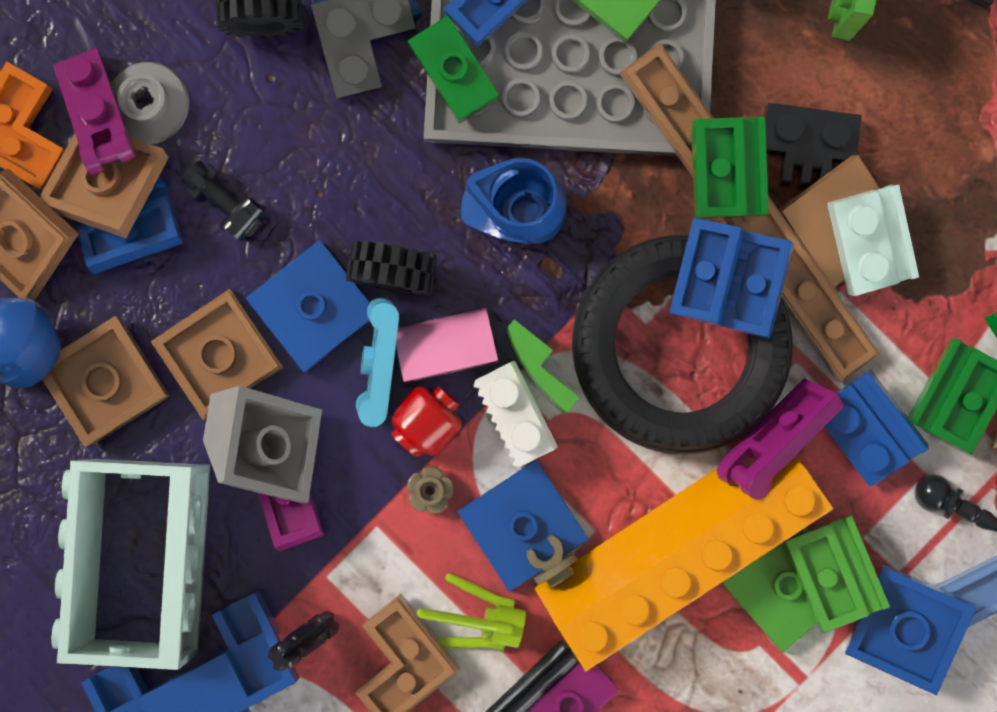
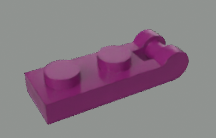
[53,47,137,175]
[717,378,844,500]

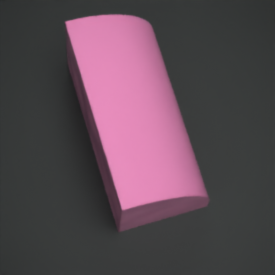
[396,308,498,383]

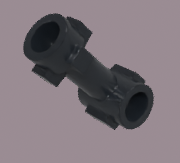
[181,160,267,242]

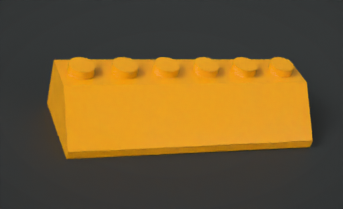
[534,457,833,672]

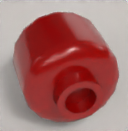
[391,386,461,458]

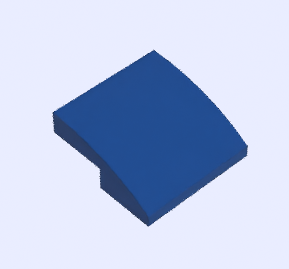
[669,218,794,339]

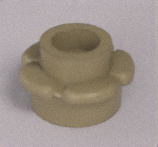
[407,467,454,514]

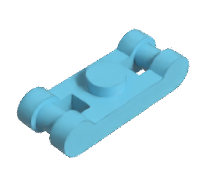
[356,298,399,427]

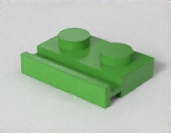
[784,515,890,633]

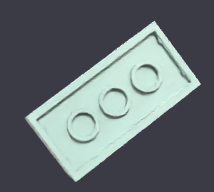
[51,459,210,670]

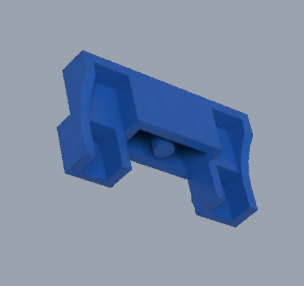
[81,590,300,712]

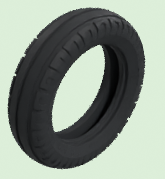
[572,235,793,454]

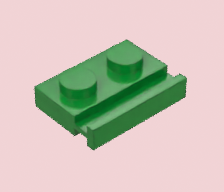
[691,117,769,218]
[908,338,997,455]

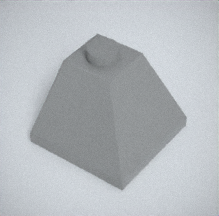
[203,386,322,504]

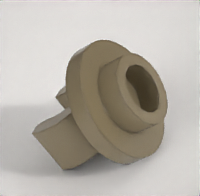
[527,535,578,588]

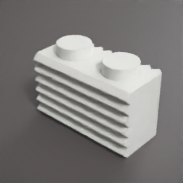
[473,361,558,467]

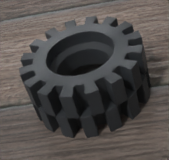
[215,0,304,38]
[346,241,437,295]

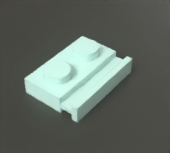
[827,184,919,296]

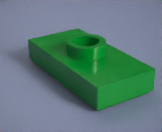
[408,15,499,124]

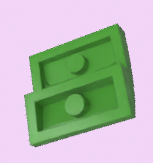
[507,319,580,414]

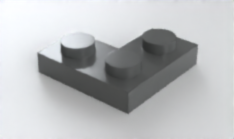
[311,0,415,99]

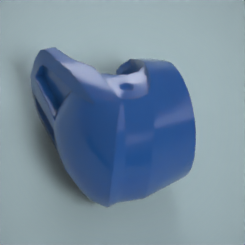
[461,158,567,244]
[0,298,61,389]

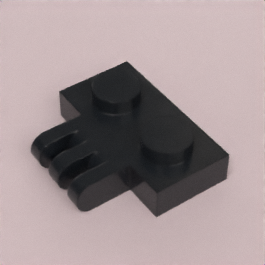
[764,103,862,189]

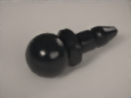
[915,474,997,532]

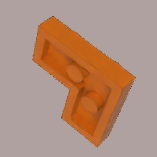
[0,61,65,191]

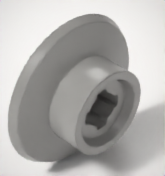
[112,62,189,144]

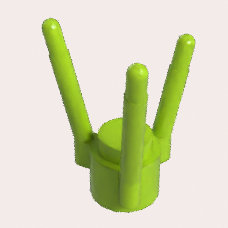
[417,573,526,651]

